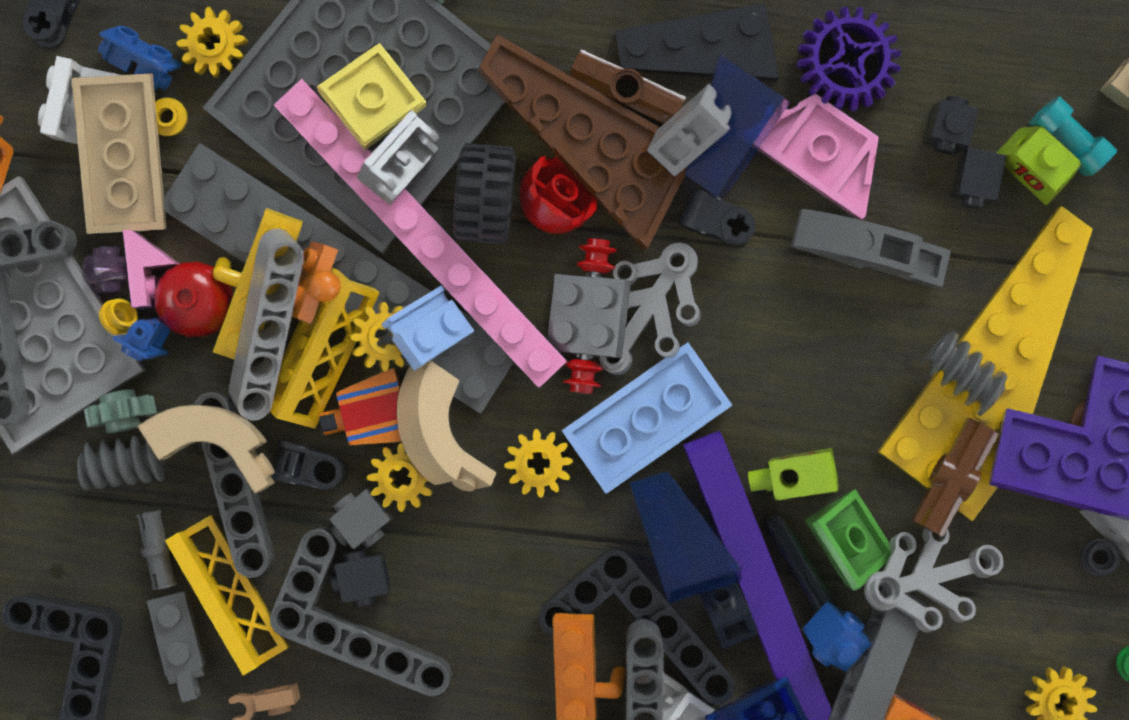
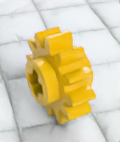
[177,7,248,78]
[348,302,404,372]
[504,429,573,498]
[367,443,433,512]
[1025,666,1097,720]

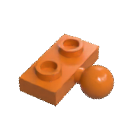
[291,241,341,324]

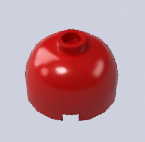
[518,156,597,234]
[154,261,233,338]

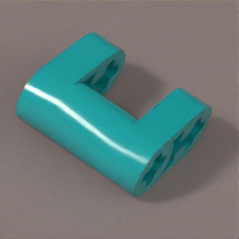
[1028,96,1117,176]

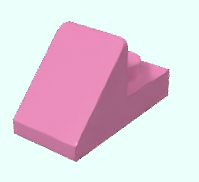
[123,229,179,310]

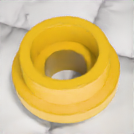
[155,98,188,137]
[99,299,138,336]

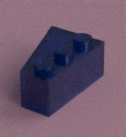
[685,55,790,198]
[630,472,742,603]

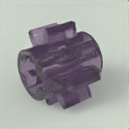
[82,246,129,293]

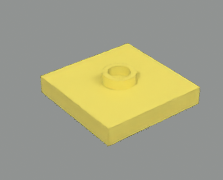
[317,43,427,151]

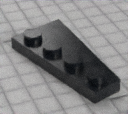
[615,3,779,81]

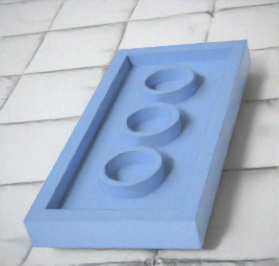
[562,342,732,494]

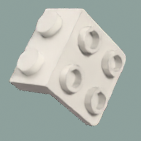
[38,56,119,144]

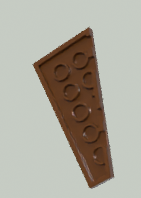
[477,34,692,251]

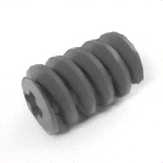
[919,331,1007,416]
[77,436,165,491]

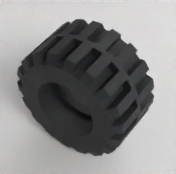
[453,143,516,244]

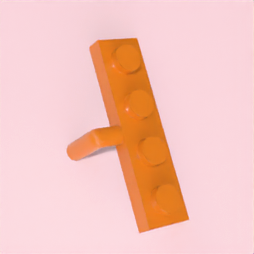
[553,613,626,720]

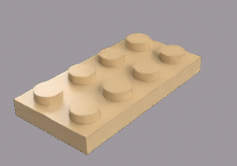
[71,74,167,234]

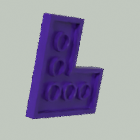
[989,356,1129,521]

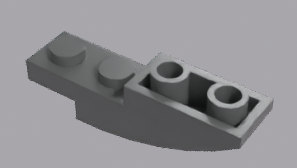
[791,209,951,289]

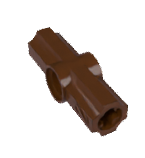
[569,49,686,124]
[911,418,999,537]

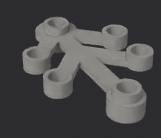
[599,243,701,375]
[864,529,1003,632]

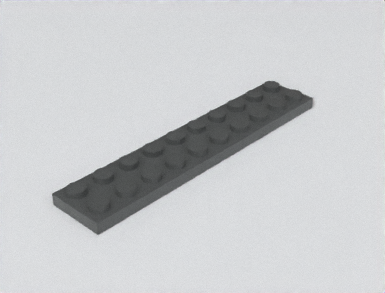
[163,143,514,414]

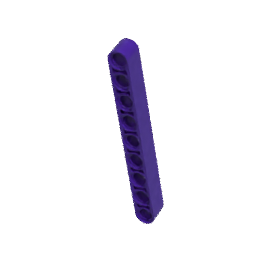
[683,431,832,720]

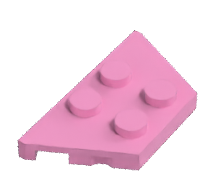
[741,94,879,220]

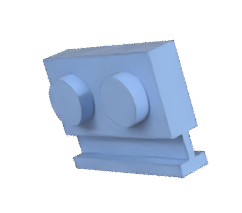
[381,285,474,371]

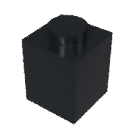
[951,147,1006,209]

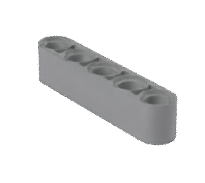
[229,228,304,421]

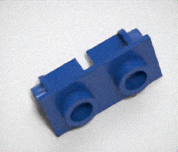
[98,26,182,90]
[113,318,170,361]

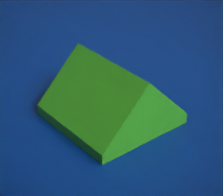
[805,489,892,591]

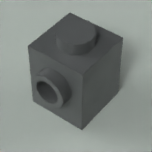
[329,488,394,549]

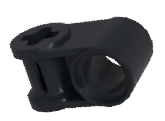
[22,0,80,49]
[678,189,756,246]
[271,440,348,490]

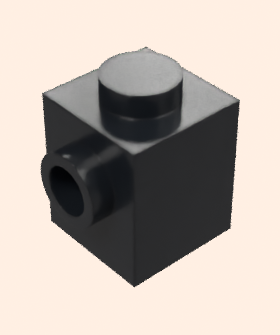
[923,96,979,155]
[330,549,392,607]
[699,578,758,649]

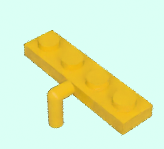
[213,208,303,360]

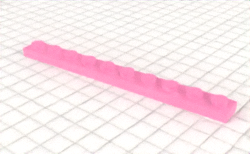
[274,79,567,388]

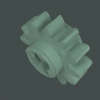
[84,389,157,433]

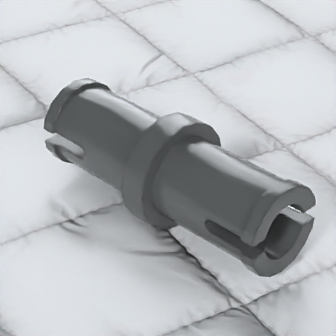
[136,509,177,590]

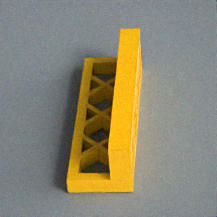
[270,268,380,429]
[165,515,289,676]

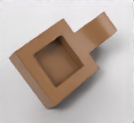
[229,683,300,720]

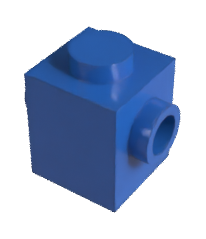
[802,601,871,672]

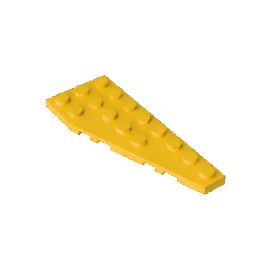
[877,206,1092,521]

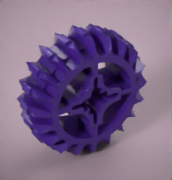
[796,7,901,112]

